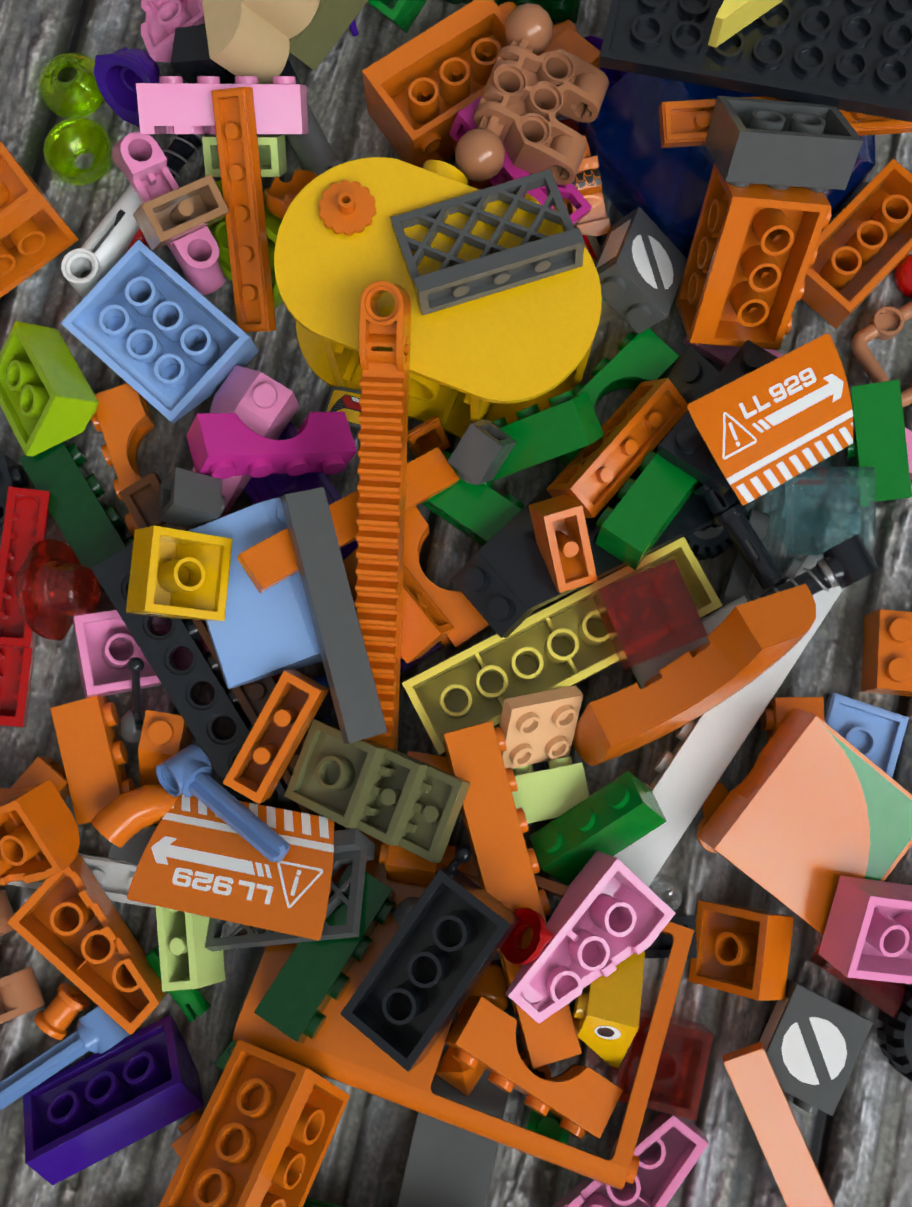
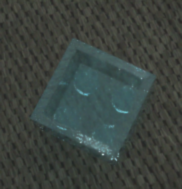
[785,467,876,555]

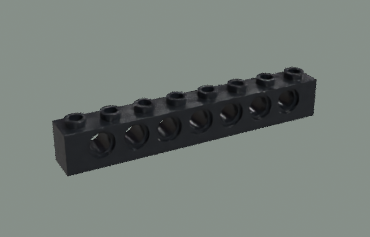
[91,544,303,813]

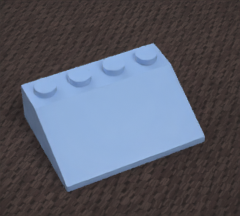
[61,240,259,424]
[189,497,322,689]

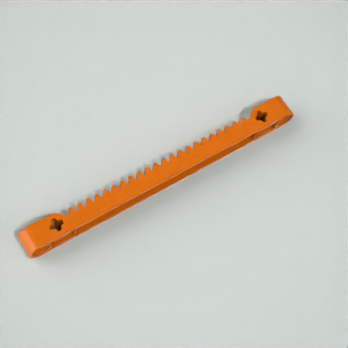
[355,281,411,751]

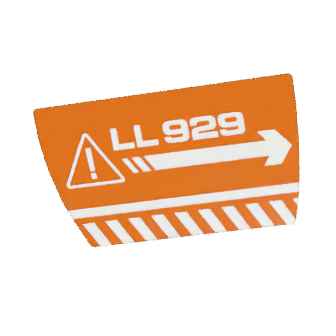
[687,333,853,506]
[127,794,334,940]

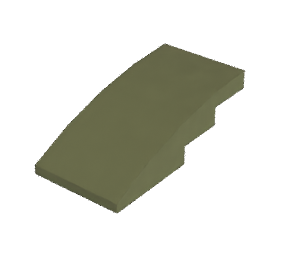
[284,719,470,863]

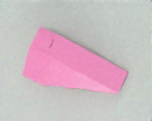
[141,0,205,62]
[193,365,300,520]
[73,610,222,699]
[505,851,675,1024]

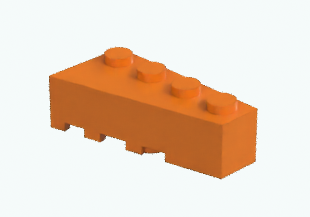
[7,852,166,1035]

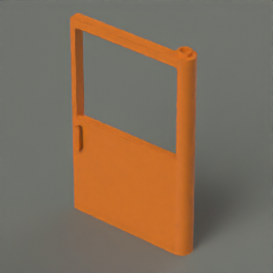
[233,828,694,1190]

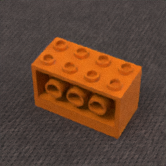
[362,0,509,168]
[0,140,79,298]
[676,162,831,350]
[158,1039,350,1207]

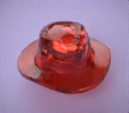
[14,539,102,641]

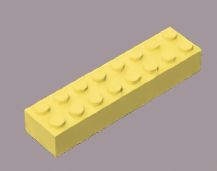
[402,536,723,756]

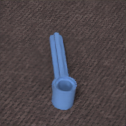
[156,744,290,863]
[0,1005,129,1111]

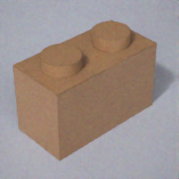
[133,174,230,251]

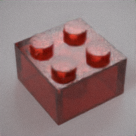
[593,559,708,671]
[608,1008,713,1120]

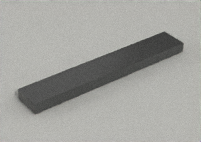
[280,487,387,744]

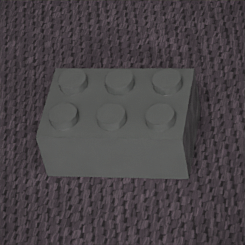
[704,96,863,193]

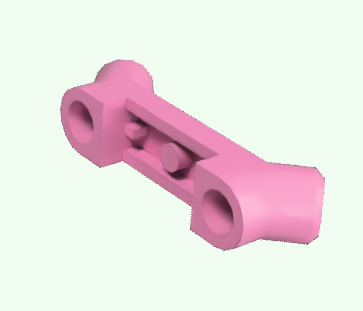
[112,132,226,295]

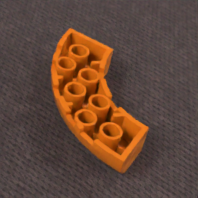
[572,583,816,766]
[0,779,80,886]

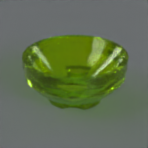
[39,52,105,119]
[43,117,112,185]

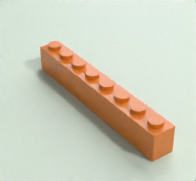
[440,721,582,1069]

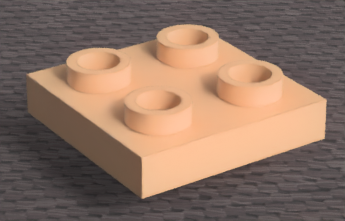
[499,685,584,769]

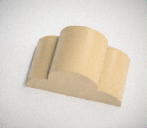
[202,0,320,84]

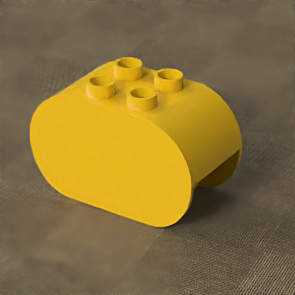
[274,157,602,438]

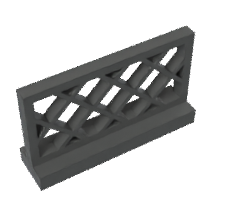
[390,169,584,316]
[205,828,375,951]

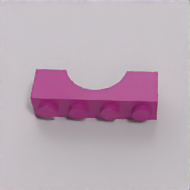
[186,412,357,479]

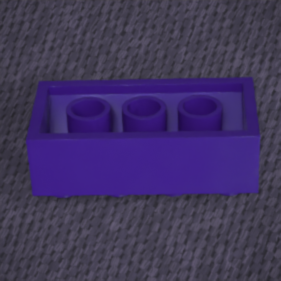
[23,1015,204,1185]

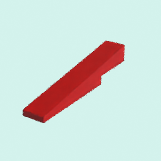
[0,486,51,727]

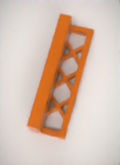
[546,378,688,518]

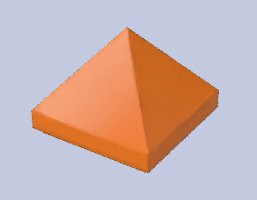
[407,415,451,459]
[435,1046,485,1096]

